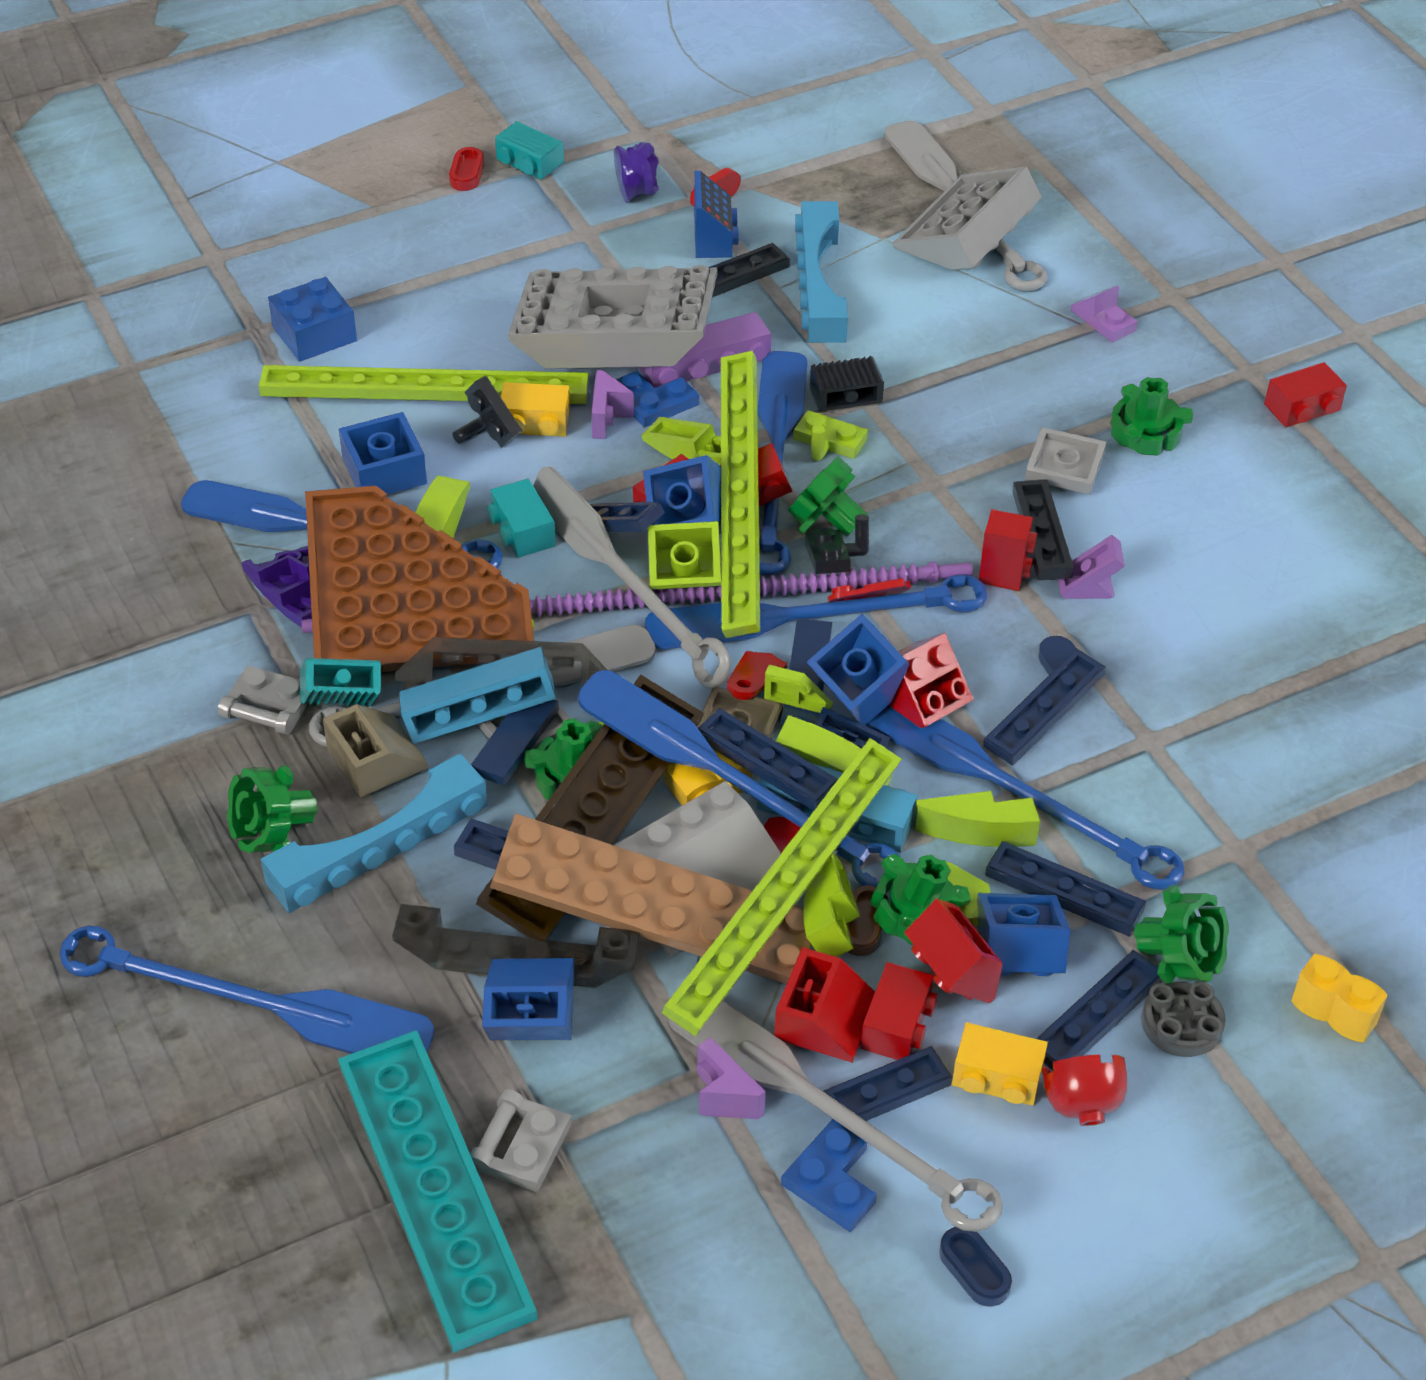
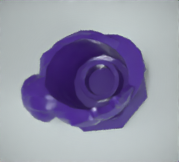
[614,142,659,203]

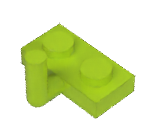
[794,410,868,461]

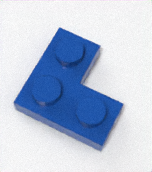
[616,371,699,428]
[781,1119,877,1232]

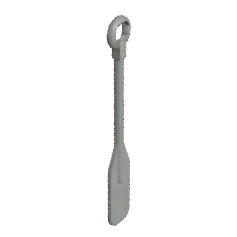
[884,121,1047,291]
[533,467,730,688]
[309,625,656,747]
[668,1001,1003,1232]

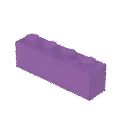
[638,312,771,388]

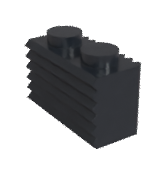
[810,355,884,412]

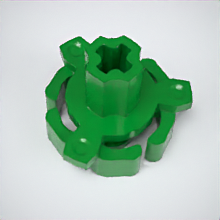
[1110,377,1193,456]
[788,456,868,537]
[525,718,603,800]
[227,765,318,853]
[870,853,971,945]
[1134,885,1229,983]

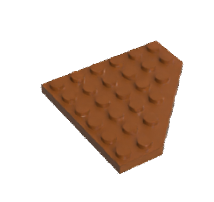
[305,486,535,672]

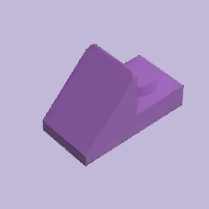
[1071,285,1138,343]
[591,370,634,439]
[1058,535,1125,599]
[696,1037,765,1119]

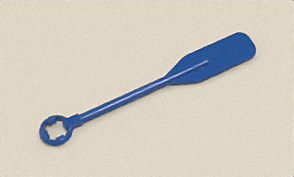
[758,351,808,576]
[181,480,503,569]
[645,574,987,649]
[578,670,901,887]
[866,705,1185,890]
[60,925,435,1054]

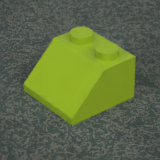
[648,521,721,590]

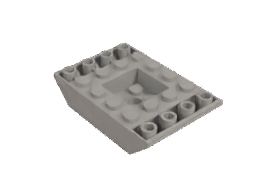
[508,265,717,369]

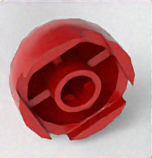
[1042,1054,1127,1126]

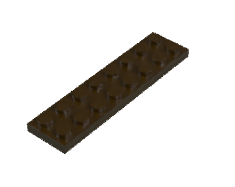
[476,674,704,946]

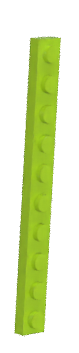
[721,350,760,638]
[259,365,589,404]
[662,738,902,1037]

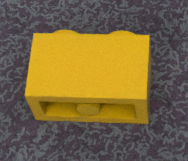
[501,382,570,437]
[952,1022,1048,1106]

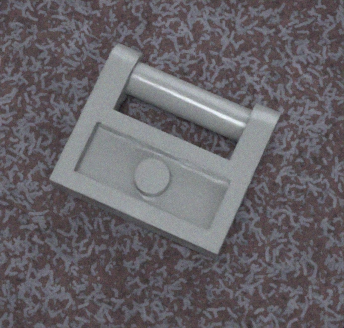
[218,665,309,735]
[470,1089,572,1193]

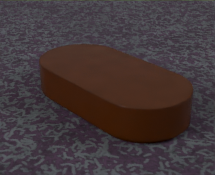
[846,885,889,956]

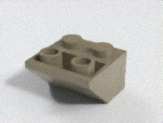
[323,704,428,798]

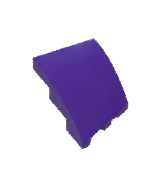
[241,546,312,628]

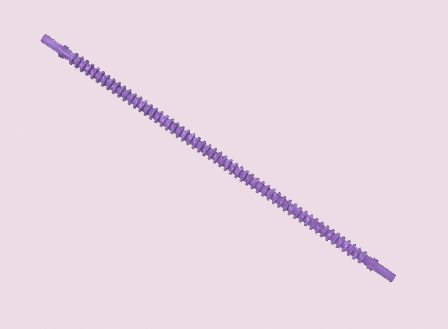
[301,562,972,633]

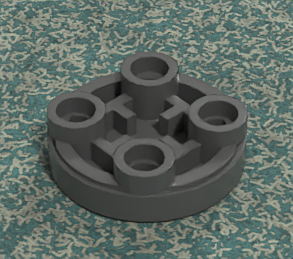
[1141,981,1226,1057]

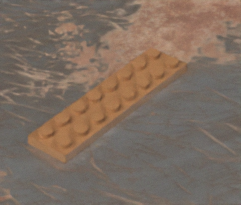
[490,813,811,984]

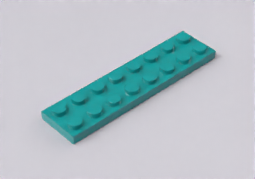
[338,1030,538,1353]

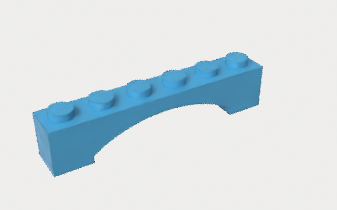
[795,201,848,343]
[260,753,488,913]

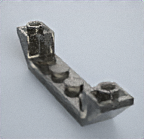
[395,637,607,690]
[392,904,640,988]

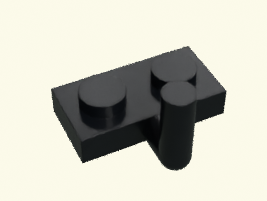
[452,375,523,448]
[805,514,869,574]

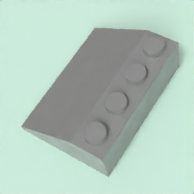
[892,166,1042,270]
[614,781,781,958]

